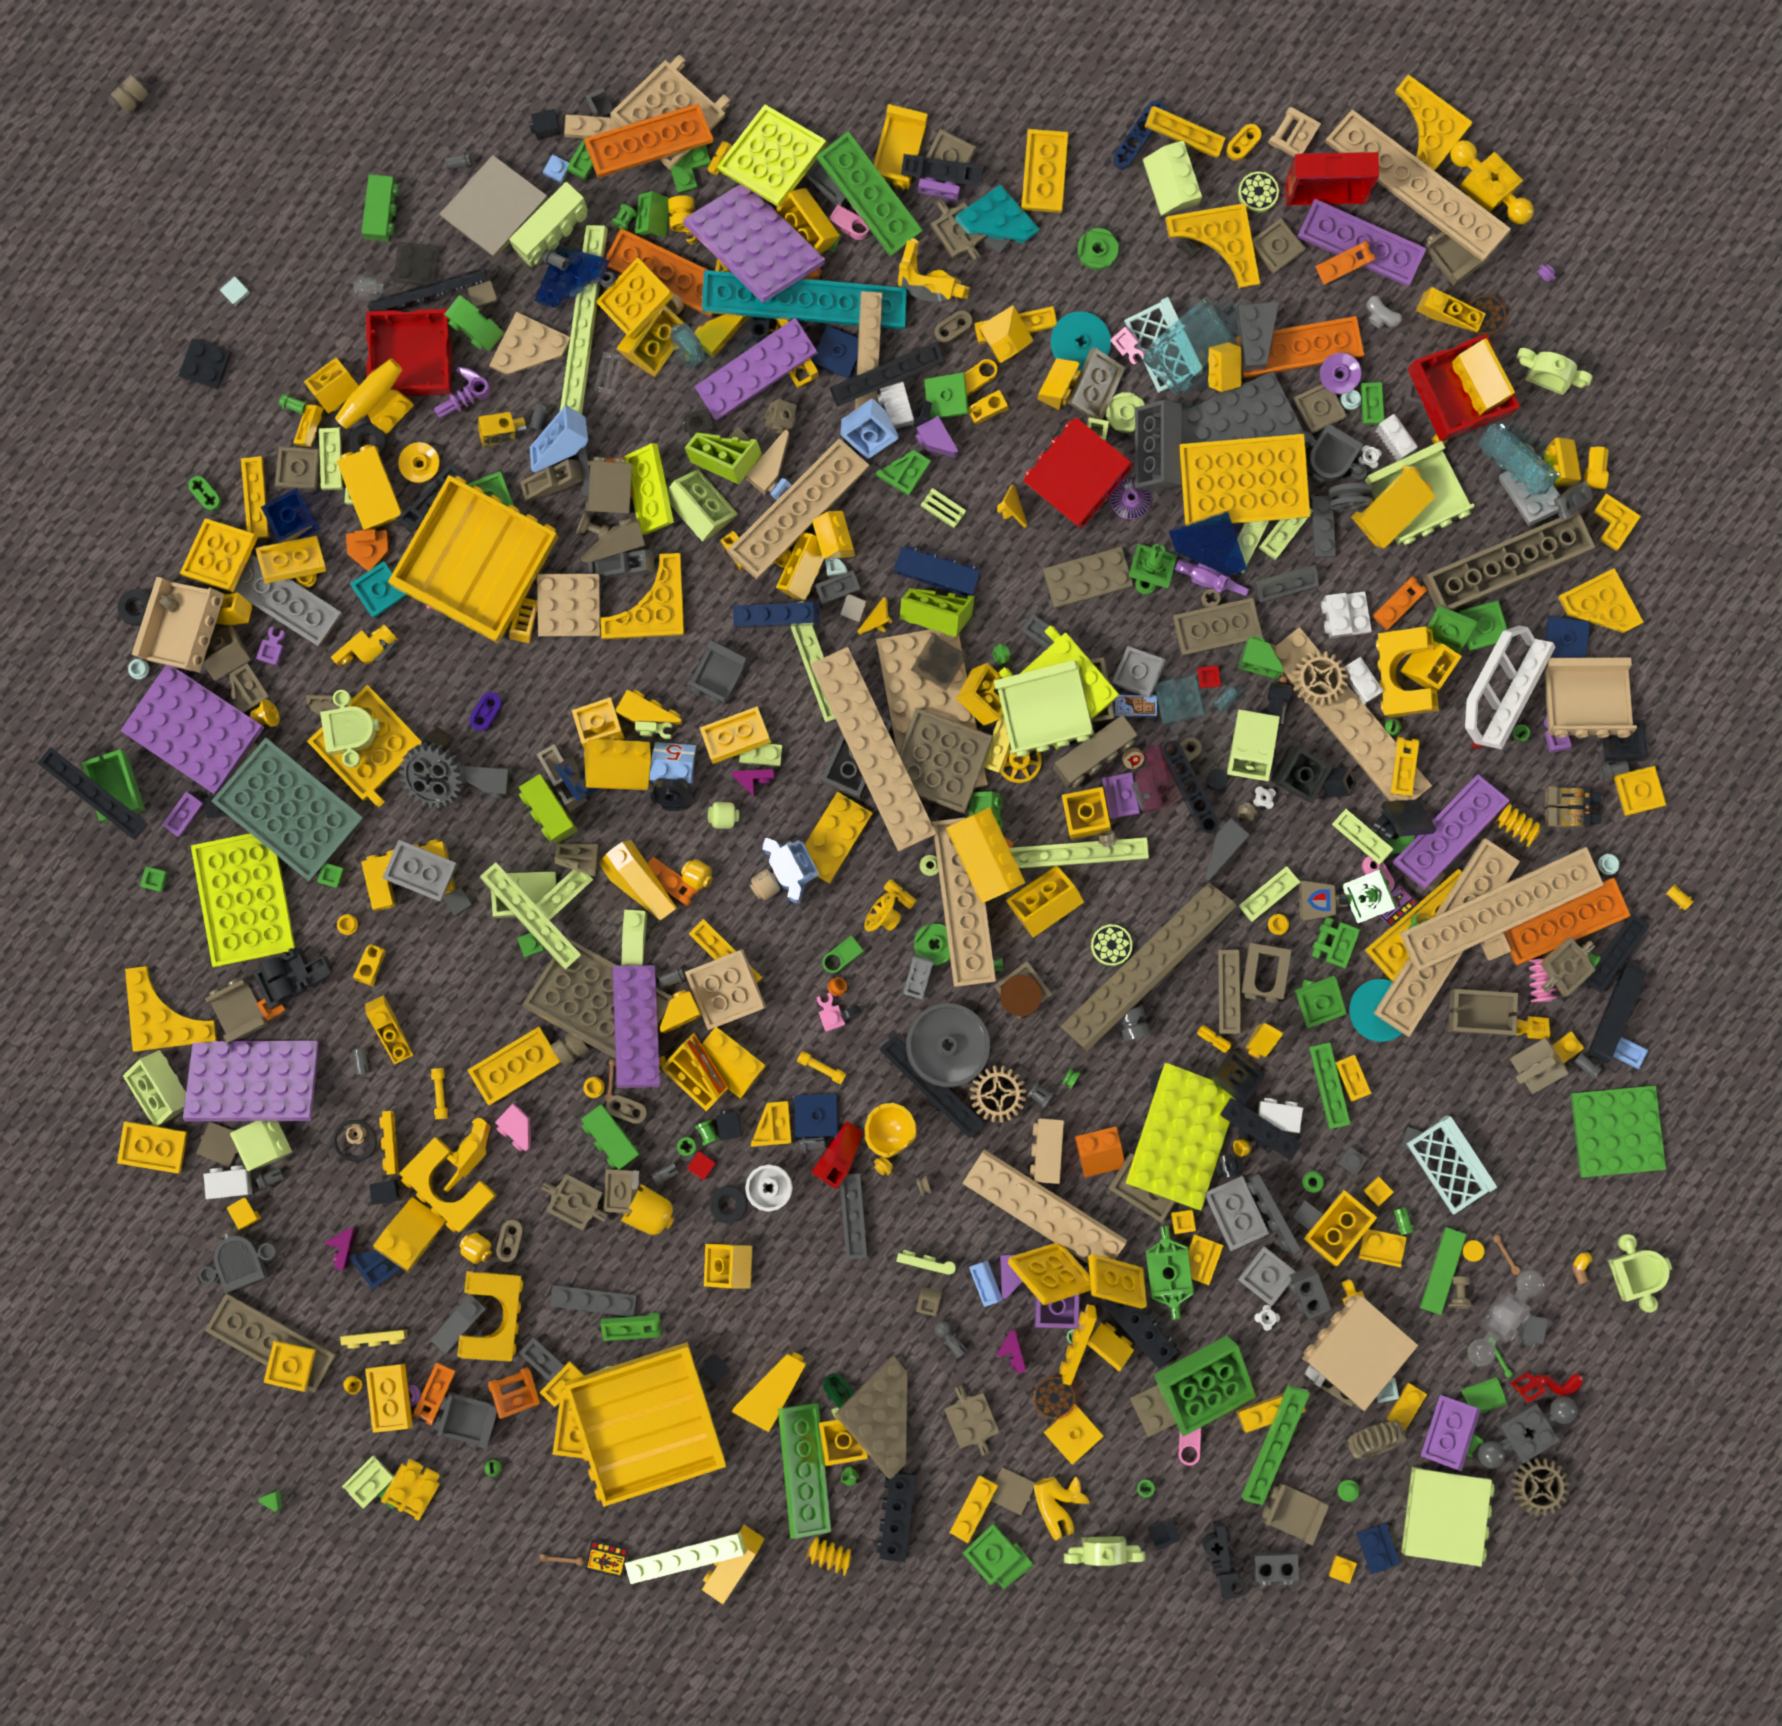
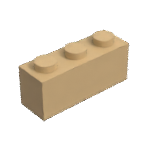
[1030,1119,1064,1184]

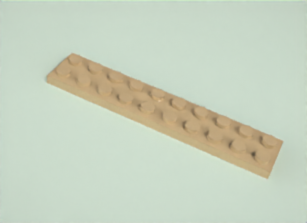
[1326,110,1511,262]
[1275,627,1432,801]
[810,647,936,852]
[1373,838,1520,1037]
[1399,847,1604,971]

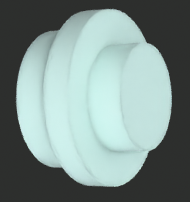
[1341,389,1361,410]
[128,659,150,679]
[1598,854,1619,875]

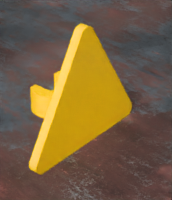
[997,484,1028,527]
[857,597,892,634]

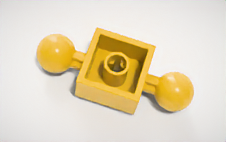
[1450,140,1534,224]

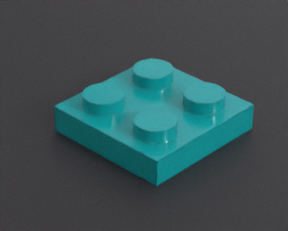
[350,561,407,619]

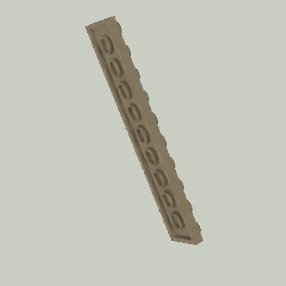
[1060,883,1236,1051]

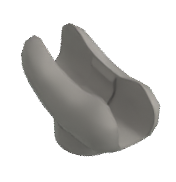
[1367,296,1402,329]

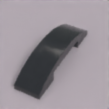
[901,154,983,186]
[396,464,466,533]

